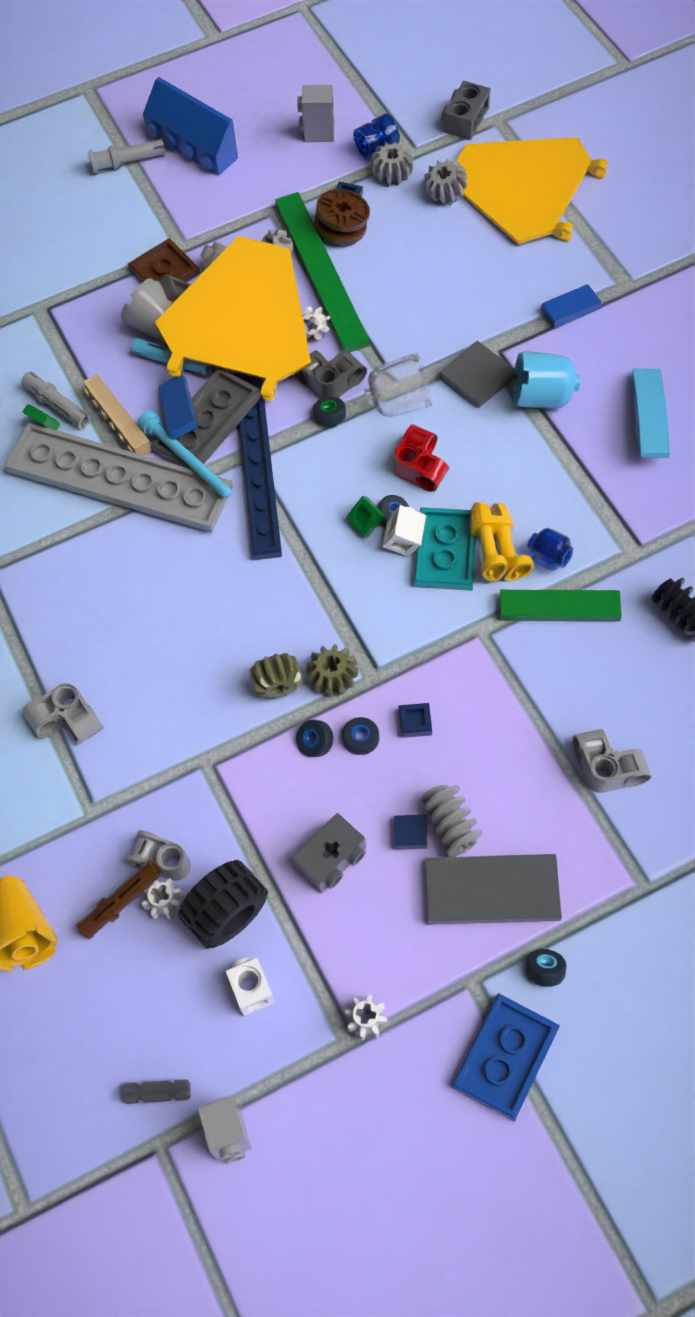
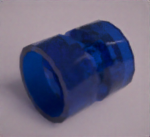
[353,113,400,160]

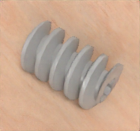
[420,785,483,857]

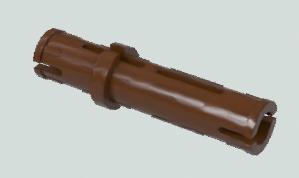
[76,859,163,939]

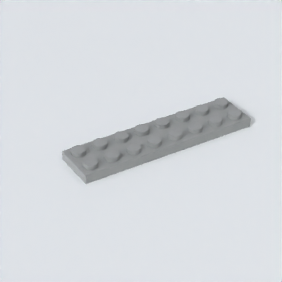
[4,422,233,533]

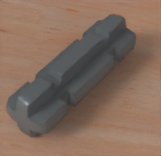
[122,1079,191,1104]

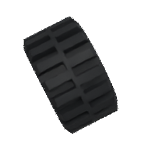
[178,860,268,949]

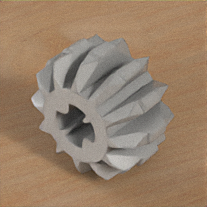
[371,141,413,185]
[424,158,468,204]

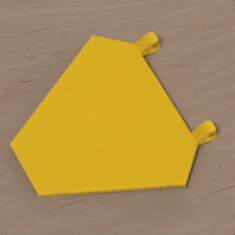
[457,137,608,244]
[155,236,311,401]

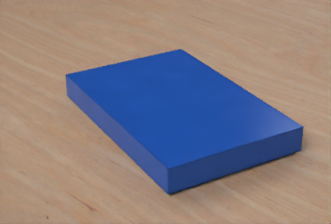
[452,993,560,1122]

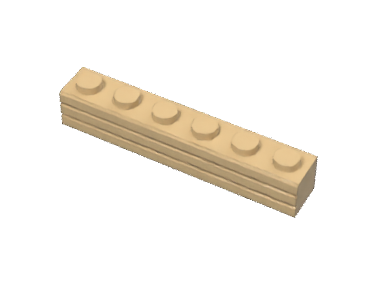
[83,373,152,456]

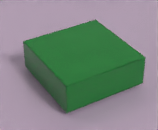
[22,404,60,430]
[346,496,385,537]

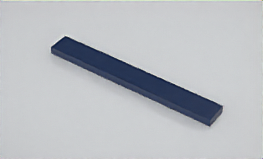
[234,372,282,560]

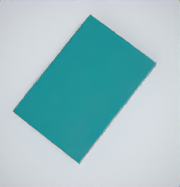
[414,507,476,591]

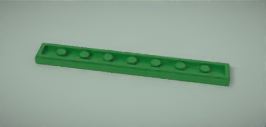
[275,192,370,353]

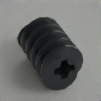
[651,577,695,642]

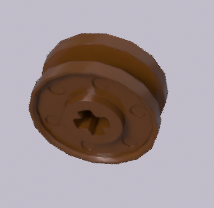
[314,189,370,245]

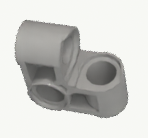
[23,683,104,744]
[573,729,652,793]

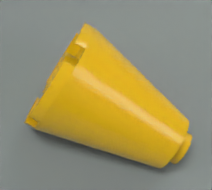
[0,876,58,972]

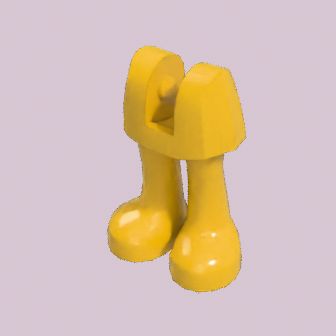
[470,502,535,582]

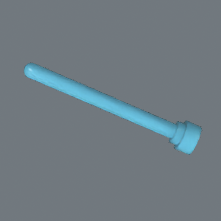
[137,410,232,498]

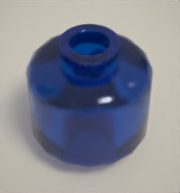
[527,527,574,571]

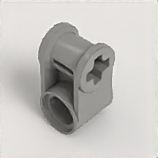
[125,830,191,881]

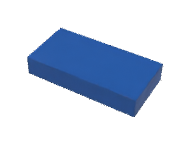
[541,284,602,328]

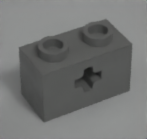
[292,812,366,893]

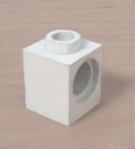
[382,505,426,557]
[226,958,275,1016]

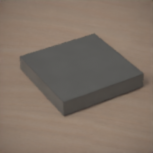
[439,340,517,408]

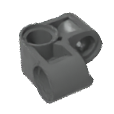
[295,350,367,399]

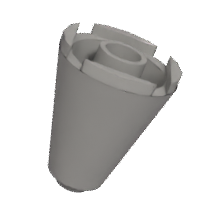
[121,278,174,344]

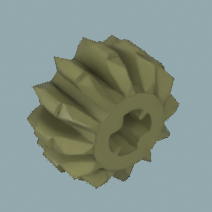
[306,643,358,697]
[249,653,303,699]

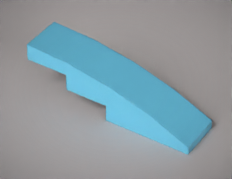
[632,368,670,458]

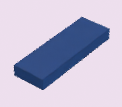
[159,373,198,440]

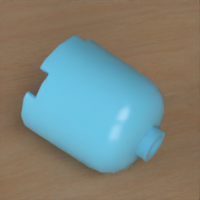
[512,351,580,408]

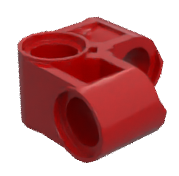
[394,424,450,492]

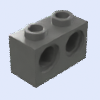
[441,80,491,141]

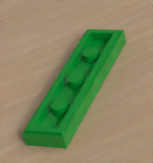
[500,589,622,621]

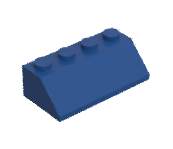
[143,77,238,176]

